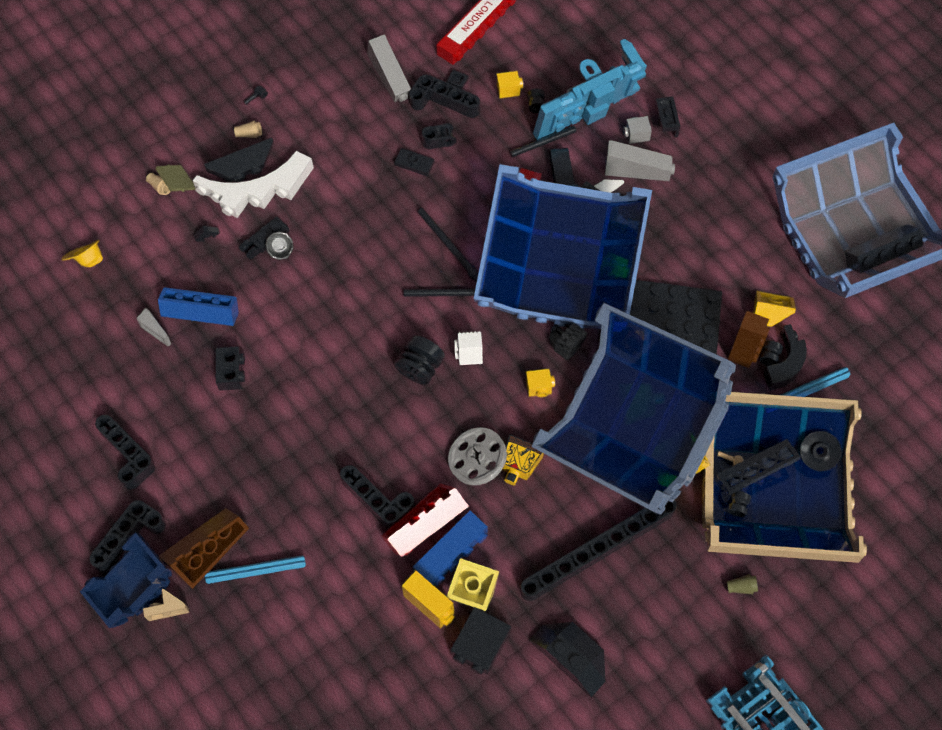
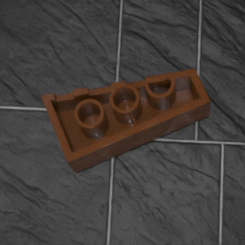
[728,311,770,368]
[159,508,249,589]

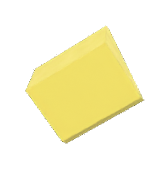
[447,558,499,611]

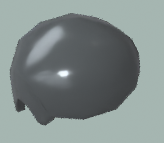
[265,231,293,260]

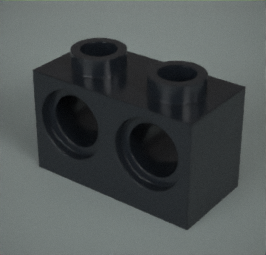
[216,346,245,391]

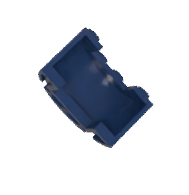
[80,533,172,628]

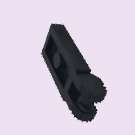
[239,216,289,260]

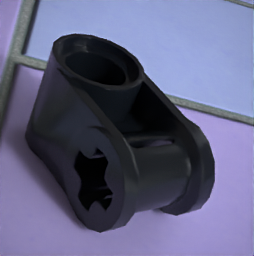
[422,123,457,149]

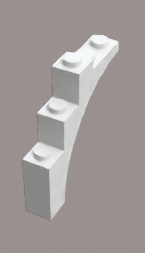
[193,151,314,218]

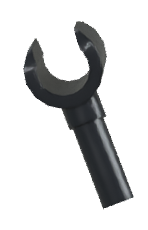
[244,86,268,105]

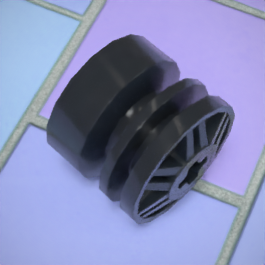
[394,335,445,385]

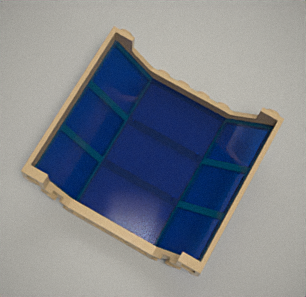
[702,391,867,563]

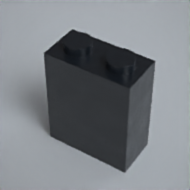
[450,607,511,675]

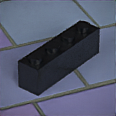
[844,224,923,273]

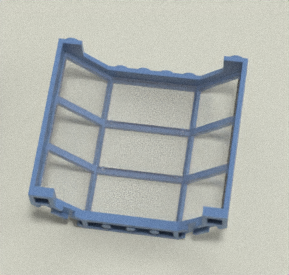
[773,123,942,298]

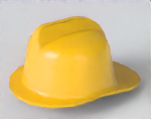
[61,240,103,267]

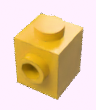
[497,71,523,98]
[526,369,555,397]

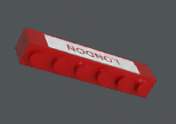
[437,0,516,65]

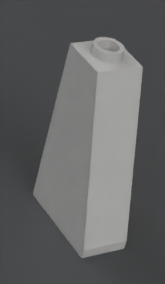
[367,34,411,102]
[605,140,675,181]

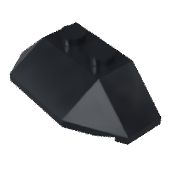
[204,138,274,182]
[529,622,606,698]

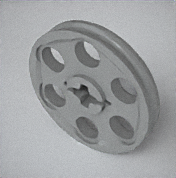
[448,428,507,485]

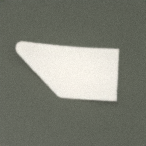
[595,180,624,193]

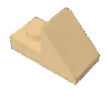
[143,589,189,621]

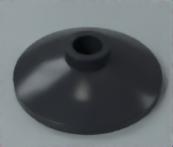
[800,431,842,471]

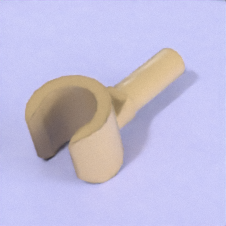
[718,451,744,466]

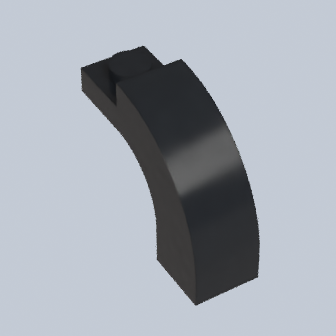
[763,324,807,391]

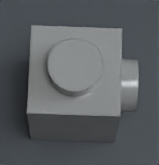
[623,116,652,144]

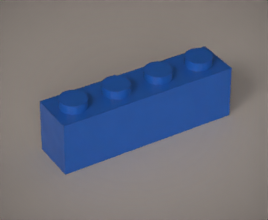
[158,287,239,326]
[413,511,488,586]

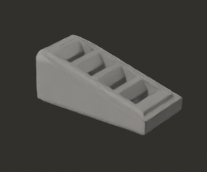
[137,308,171,346]

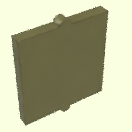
[156,164,195,192]

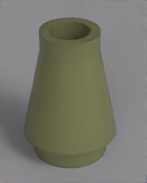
[727,574,758,594]

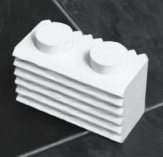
[454,331,482,365]

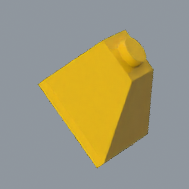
[753,291,796,327]

